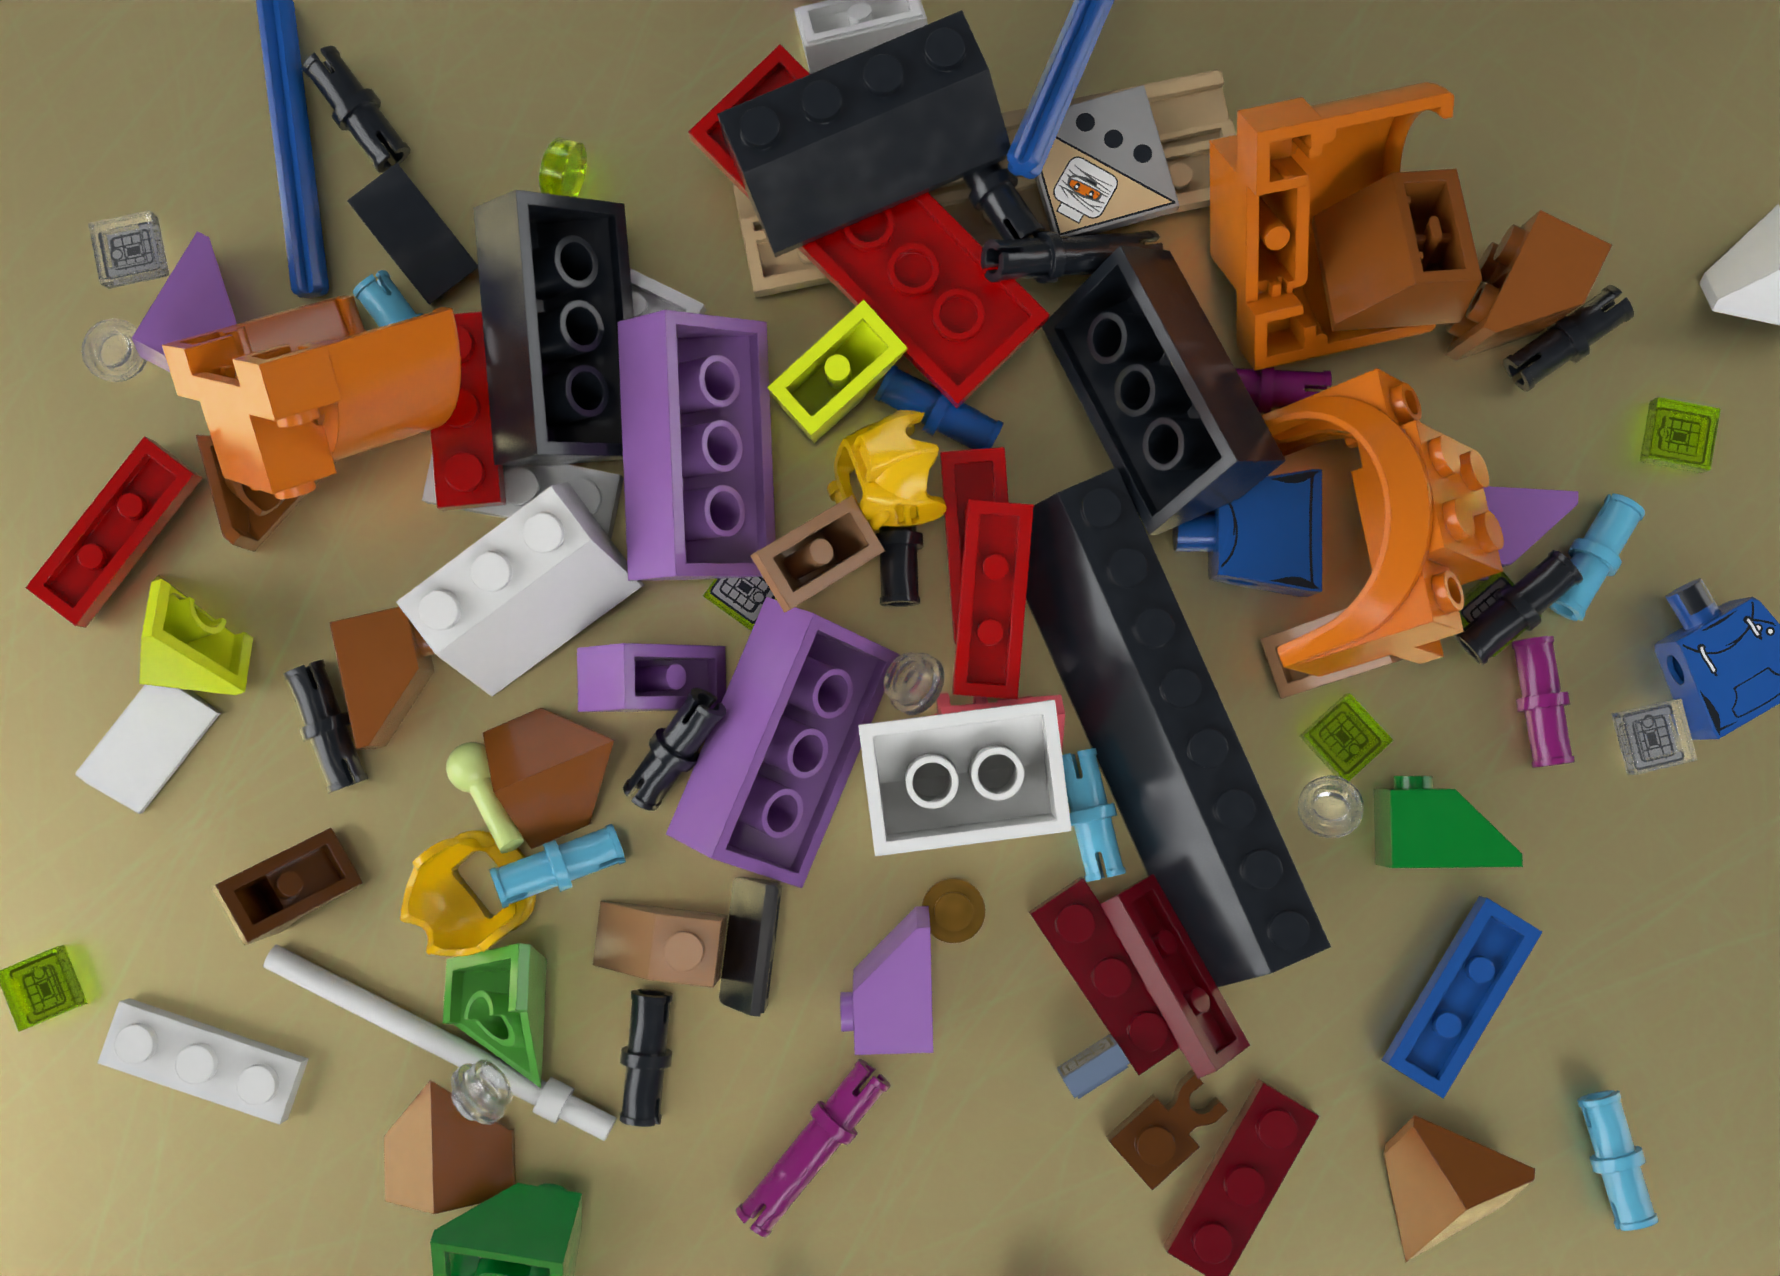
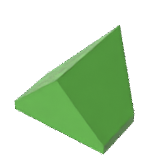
[443,943,547,1088]

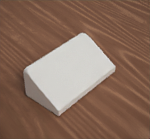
[794,0,928,74]
[76,685,221,814]

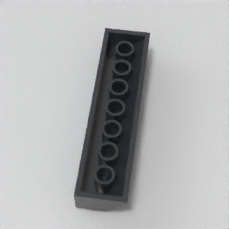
[1026,467,1331,987]

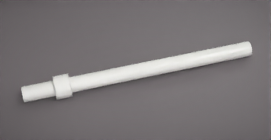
[263,945,617,1141]

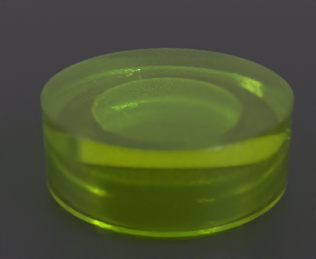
[539,137,587,197]

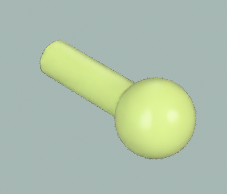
[446,742,524,853]

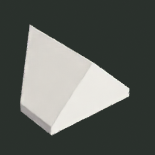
[1699,204,1780,325]

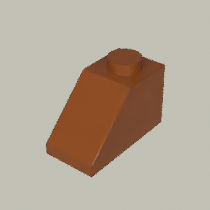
[329,607,436,749]

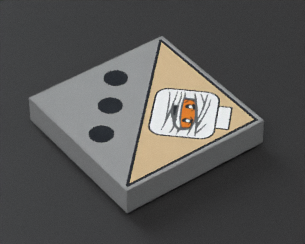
[1021,85,1180,236]

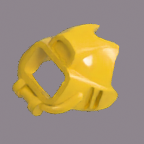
[827,410,947,532]
[400,830,536,956]

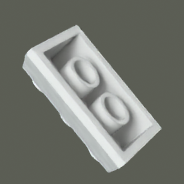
[396,482,644,697]
[858,700,1072,856]

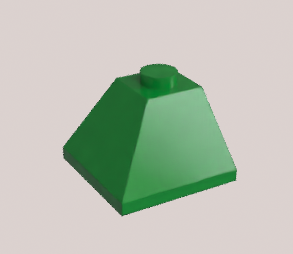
[430,1183,582,1276]

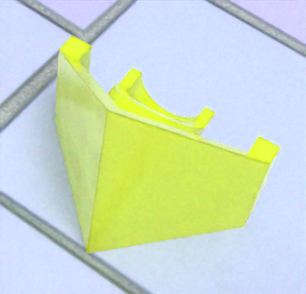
[139,575,253,695]

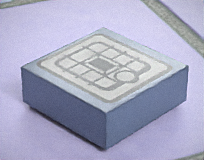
[1057,1034,1130,1099]

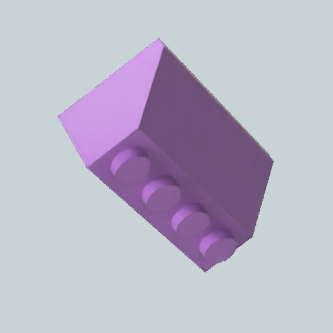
[618,310,776,581]
[666,597,900,888]

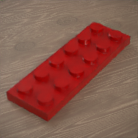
[688,44,1050,408]

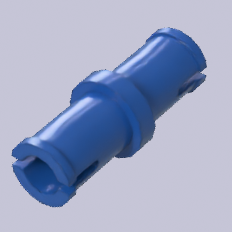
[874,365,1004,449]

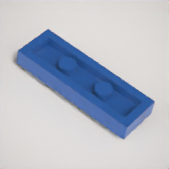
[1381,896,1542,1099]

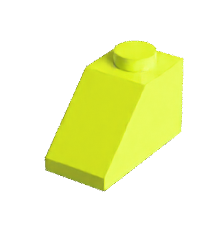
[767,300,907,444]

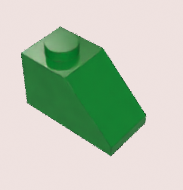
[1374,776,1523,868]

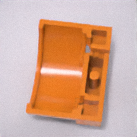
[1209,82,1454,371]
[162,295,461,499]

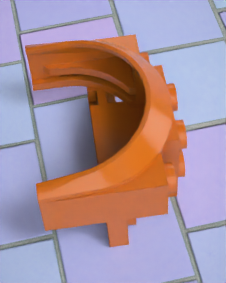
[1261,368,1504,677]

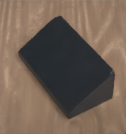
[719,877,782,1017]

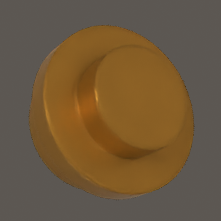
[922,878,985,943]

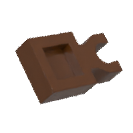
[1106,1069,1228,1190]

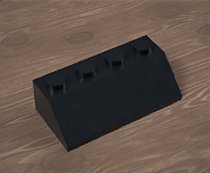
[717,10,1011,257]
[473,190,634,466]
[1042,246,1286,535]

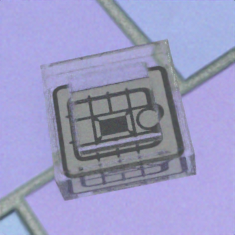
[88,210,169,289]
[1611,698,1697,775]

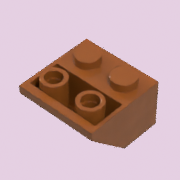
[1311,168,1482,331]
[1445,210,1612,360]

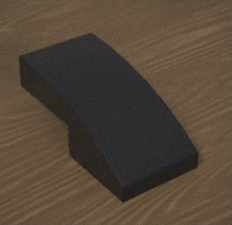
[347,163,478,305]

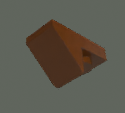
[212,828,363,946]

